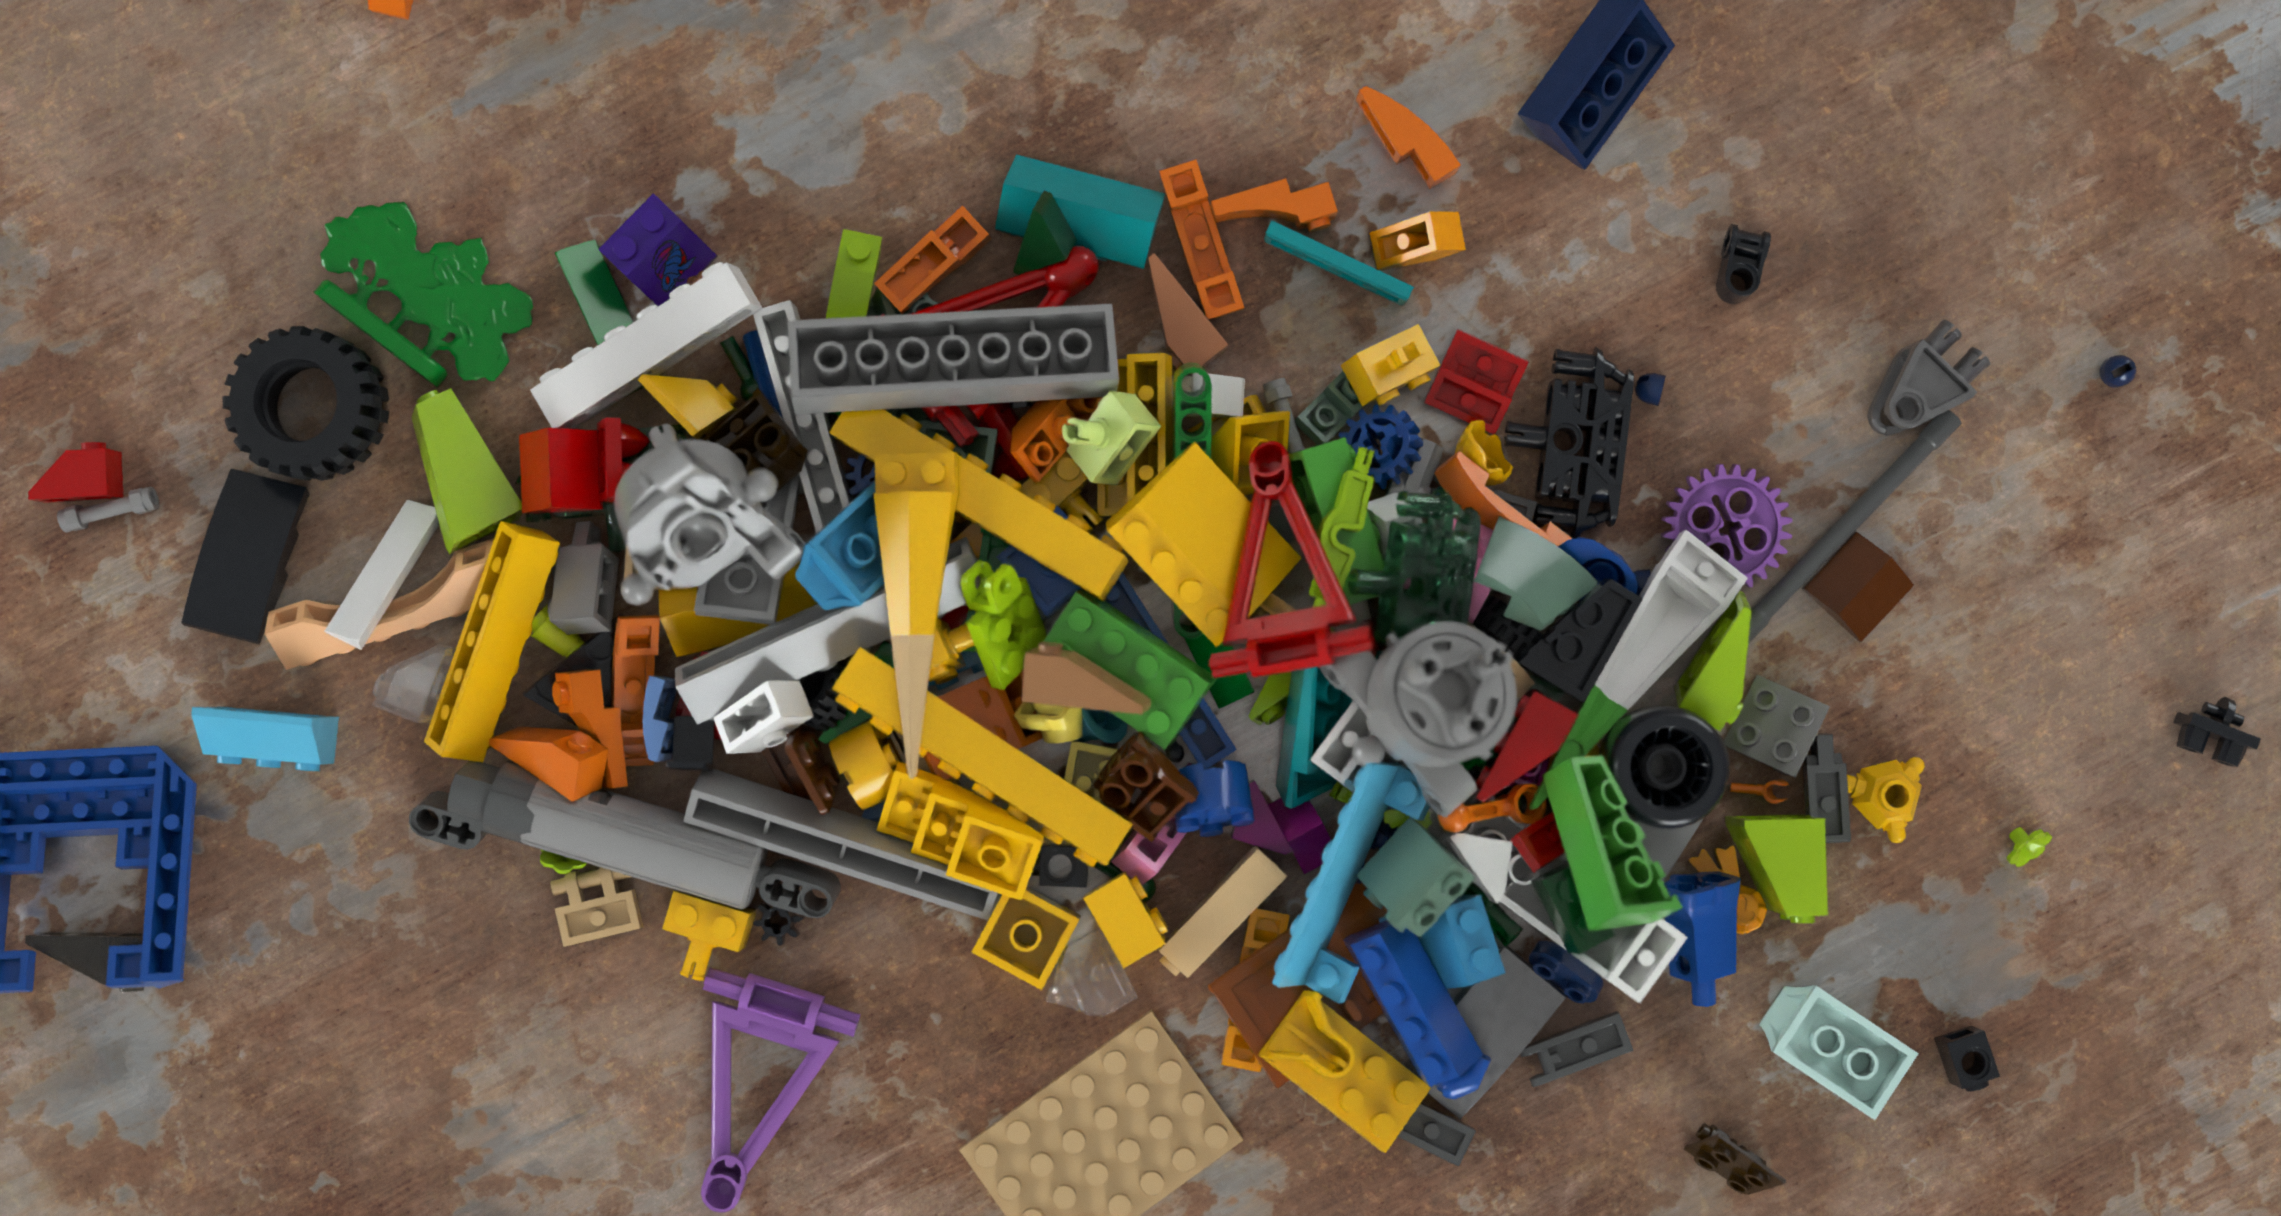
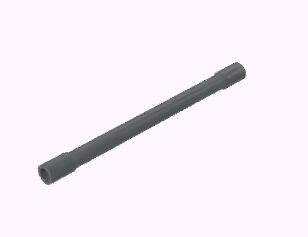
[1748,410,1962,644]

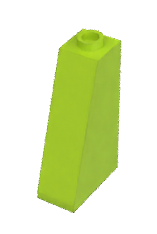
[411,388,522,554]

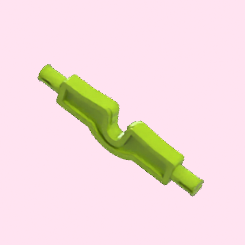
[1309,447,1375,607]

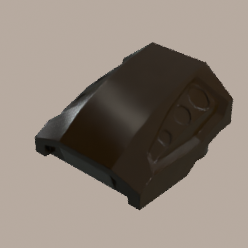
[698,388,808,492]

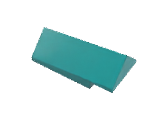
[995,155,1166,269]
[1276,667,1353,808]

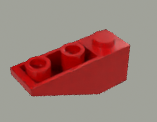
[1475,691,1580,802]

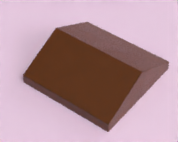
[1802,532,1914,642]

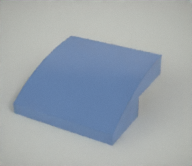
[643,676,677,762]

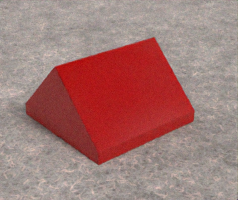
[519,427,603,514]

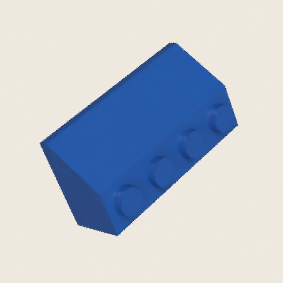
[1343,920,1483,1087]

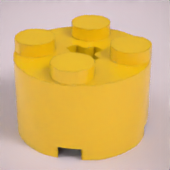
[829,719,901,810]

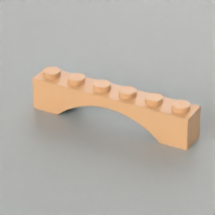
[264,538,494,670]

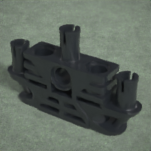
[1504,347,1634,539]

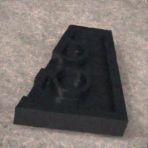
[1515,578,1643,702]
[523,613,625,726]

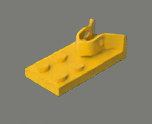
[1258,990,1431,1153]

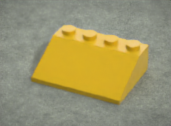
[1106,441,1302,647]

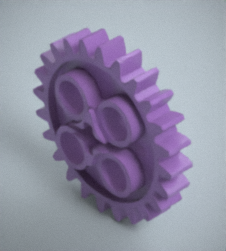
[1661,464,1793,587]

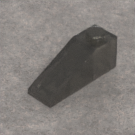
[25,932,144,992]

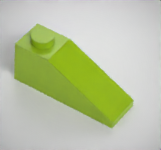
[825,229,882,319]

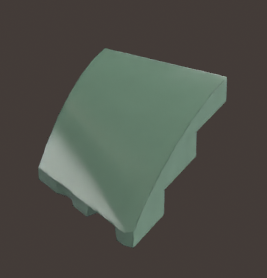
[1474,516,1598,631]

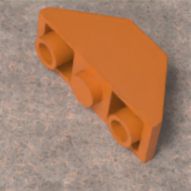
[1011,397,1103,483]

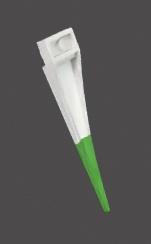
[1529,530,1748,810]

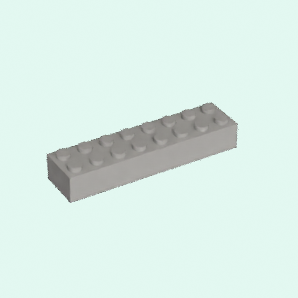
[788,304,1119,414]

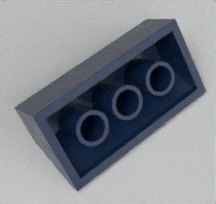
[1517,0,1675,170]

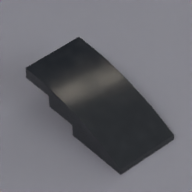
[181,468,310,644]

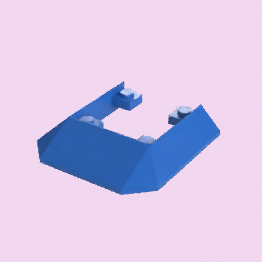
[0,745,197,994]

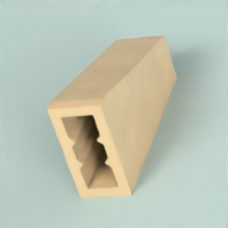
[1159,845,1287,978]

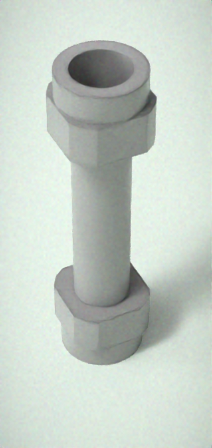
[1263,378,1305,453]
[57,486,159,533]

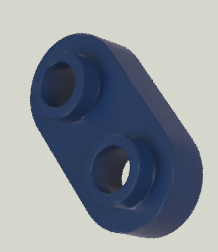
[1529,940,1604,1004]

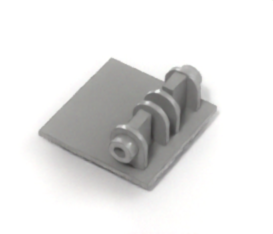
[1724,675,1830,778]

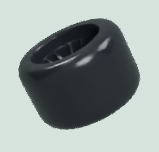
[1599,706,1730,829]

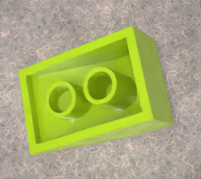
[1674,591,1751,731]

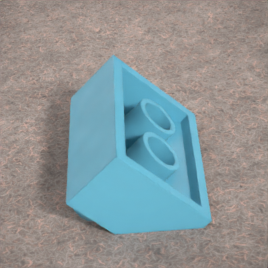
[191,707,339,771]

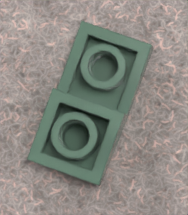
[1295,371,1362,445]

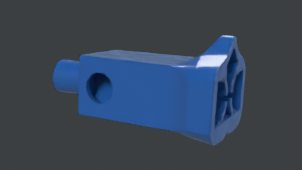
[1664,871,1741,1007]

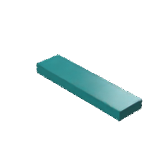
[1264,220,1414,306]

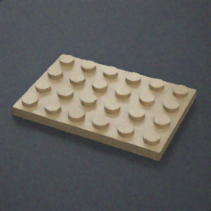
[959,1009,1244,1216]

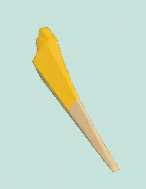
[873,452,958,779]

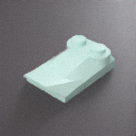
[1760,985,1919,1120]

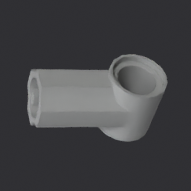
[1385,438,1444,515]

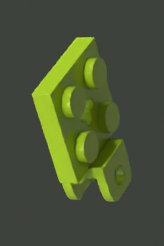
[961,561,1047,690]

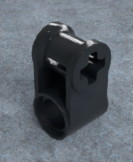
[1716,224,1771,304]

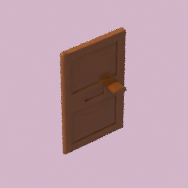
[1208,883,1388,1088]

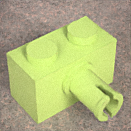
[1062,391,1161,485]

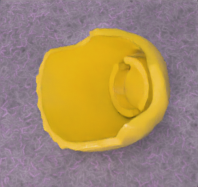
[1455,420,1513,486]

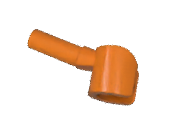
[1730,779,1789,804]

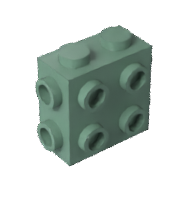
[1356,817,1476,937]

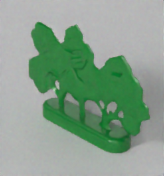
[313,202,533,388]

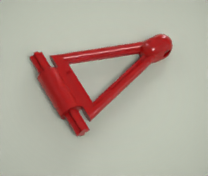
[876,246,1099,448]
[1209,441,1374,678]

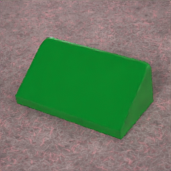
[1185,635,1255,709]

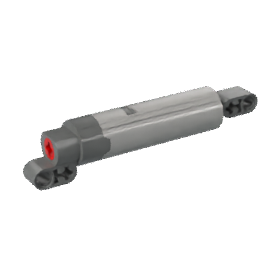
[409,760,841,918]

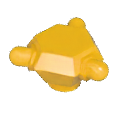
[1847,757,1925,843]

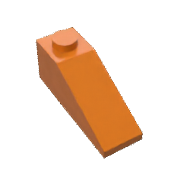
[489,726,608,802]

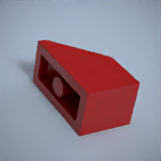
[28,442,124,503]

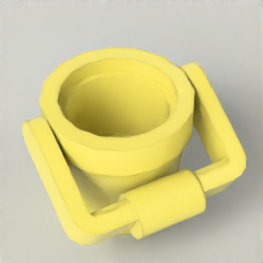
[1014,702,1083,743]

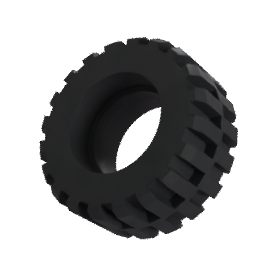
[223,326,389,481]

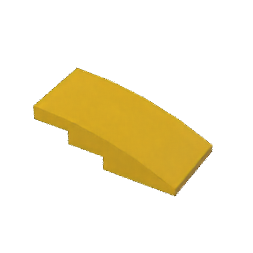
[876,761,1044,900]

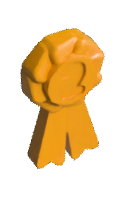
[1688,845,1767,935]

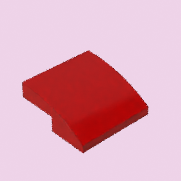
[1424,328,1529,434]

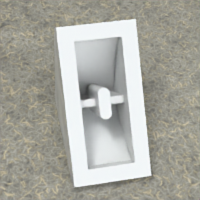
[1443,832,1513,904]

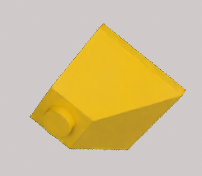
[637,374,738,440]
[1211,411,1290,495]

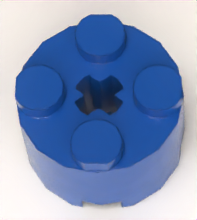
[1174,760,1255,837]

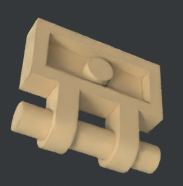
[550,867,644,947]

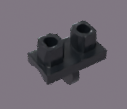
[2173,697,2261,767]

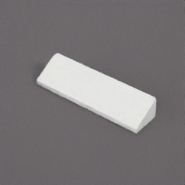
[325,500,439,650]

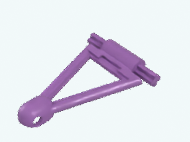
[701,967,861,1213]

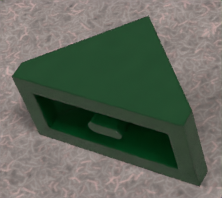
[1013,190,1077,275]

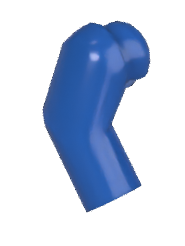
[1436,1053,1491,1100]

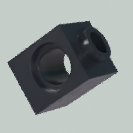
[1032,843,1088,888]
[1934,1026,2000,1092]

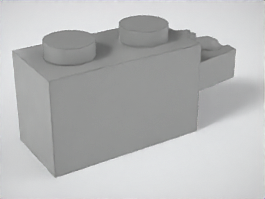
[548,521,619,635]

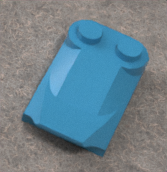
[795,480,884,611]

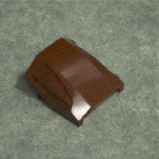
[1092,731,1199,842]

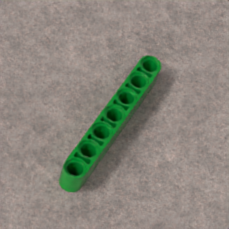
[1171,362,1212,639]

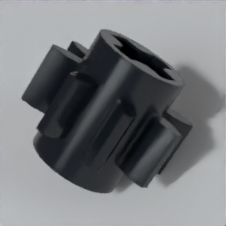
[753,903,805,946]

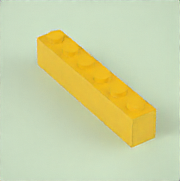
[424,521,560,763]

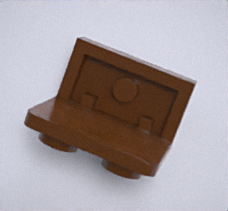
[761,723,840,815]

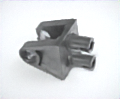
[1867,320,1990,436]

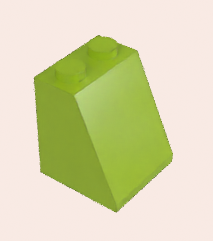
[1725,814,1828,924]

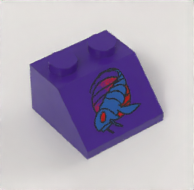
[598,193,718,306]

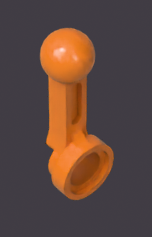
[1438,783,1546,833]

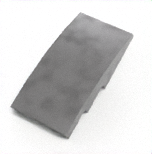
[1401,946,1566,1119]

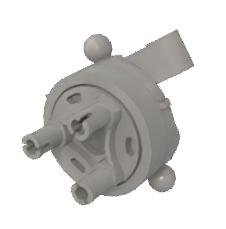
[614,424,805,605]
[1319,622,1517,817]

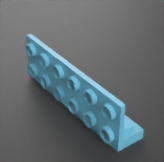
[1272,762,1430,1003]

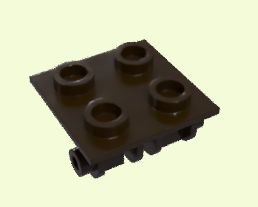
[1684,1123,1787,1195]

